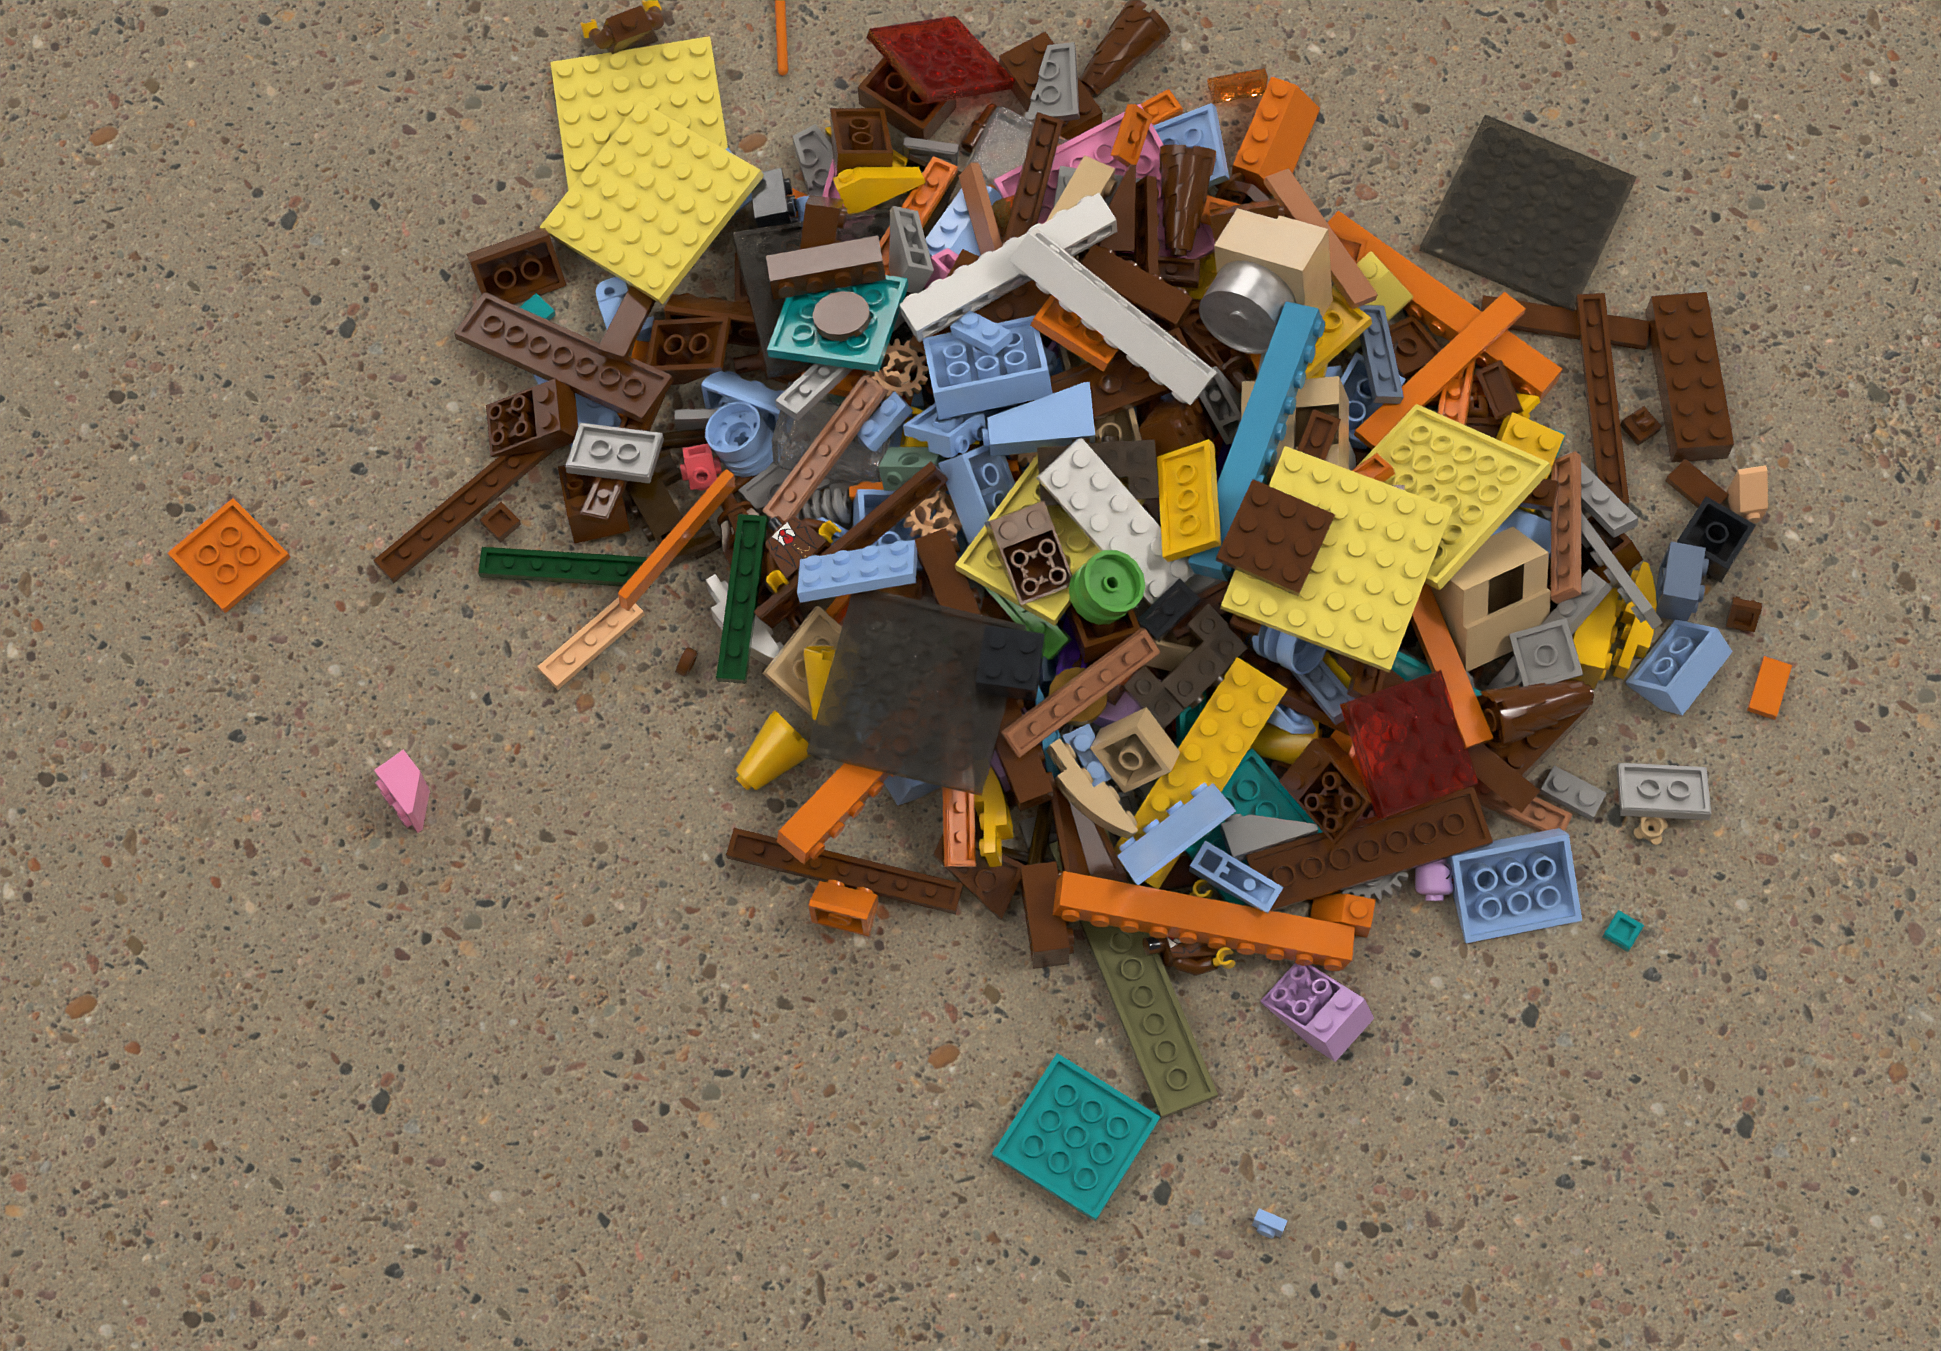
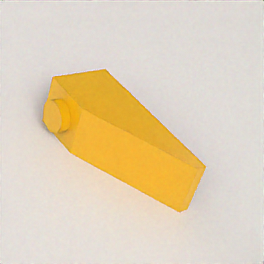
[833,167,926,217]

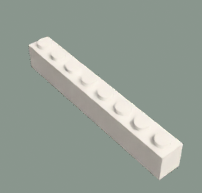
[899,193,1118,342]
[1009,228,1217,405]

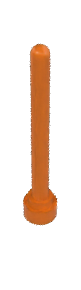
[775,0,788,76]

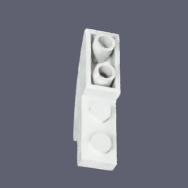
[706,574,784,666]

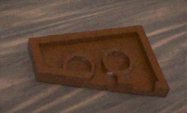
[932,833,1025,920]

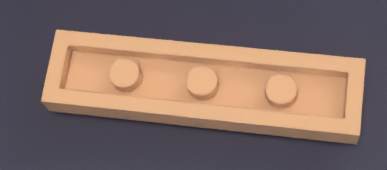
[537,597,645,690]

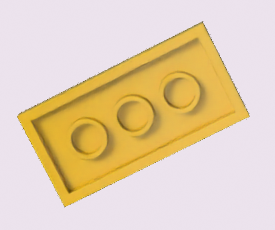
[1157,439,1221,562]

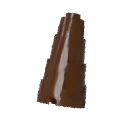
[1079,0,1171,97]
[1159,144,1216,257]
[1477,679,1594,749]

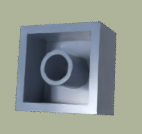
[1656,542,1709,622]

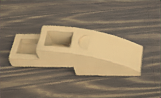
[1046,738,1138,839]

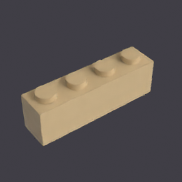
[1046,155,1117,259]

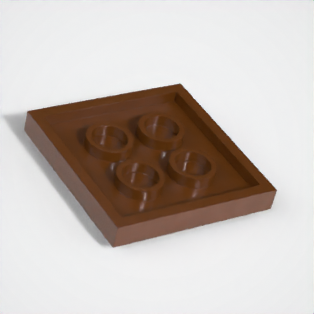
[1216,479,1335,596]

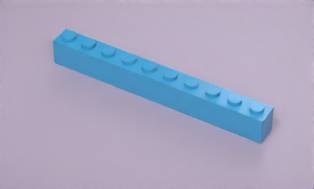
[1188,301,1325,581]

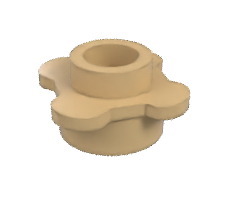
[1634,817,1668,845]

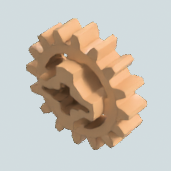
[866,339,929,400]
[903,486,962,537]

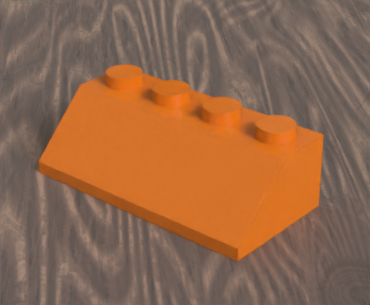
[1231,76,1320,196]

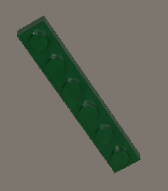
[716,514,768,684]
[478,547,651,588]

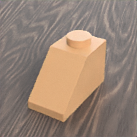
[1726,465,1768,524]

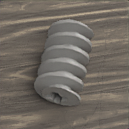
[796,488,853,524]

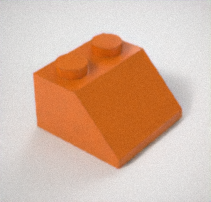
[809,880,878,937]

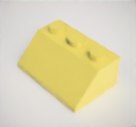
[1332,251,1414,355]

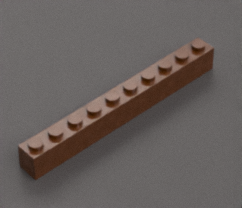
[914,528,1057,812]

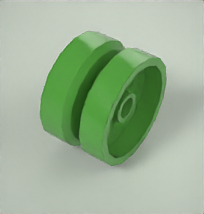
[1069,550,1145,625]

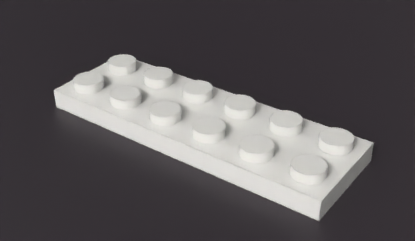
[1036,438,1194,606]

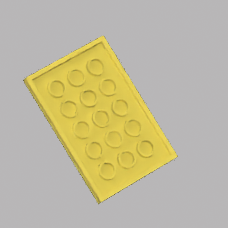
[955,455,1146,626]

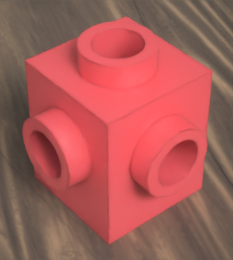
[680,443,722,491]

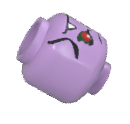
[1415,859,1454,901]

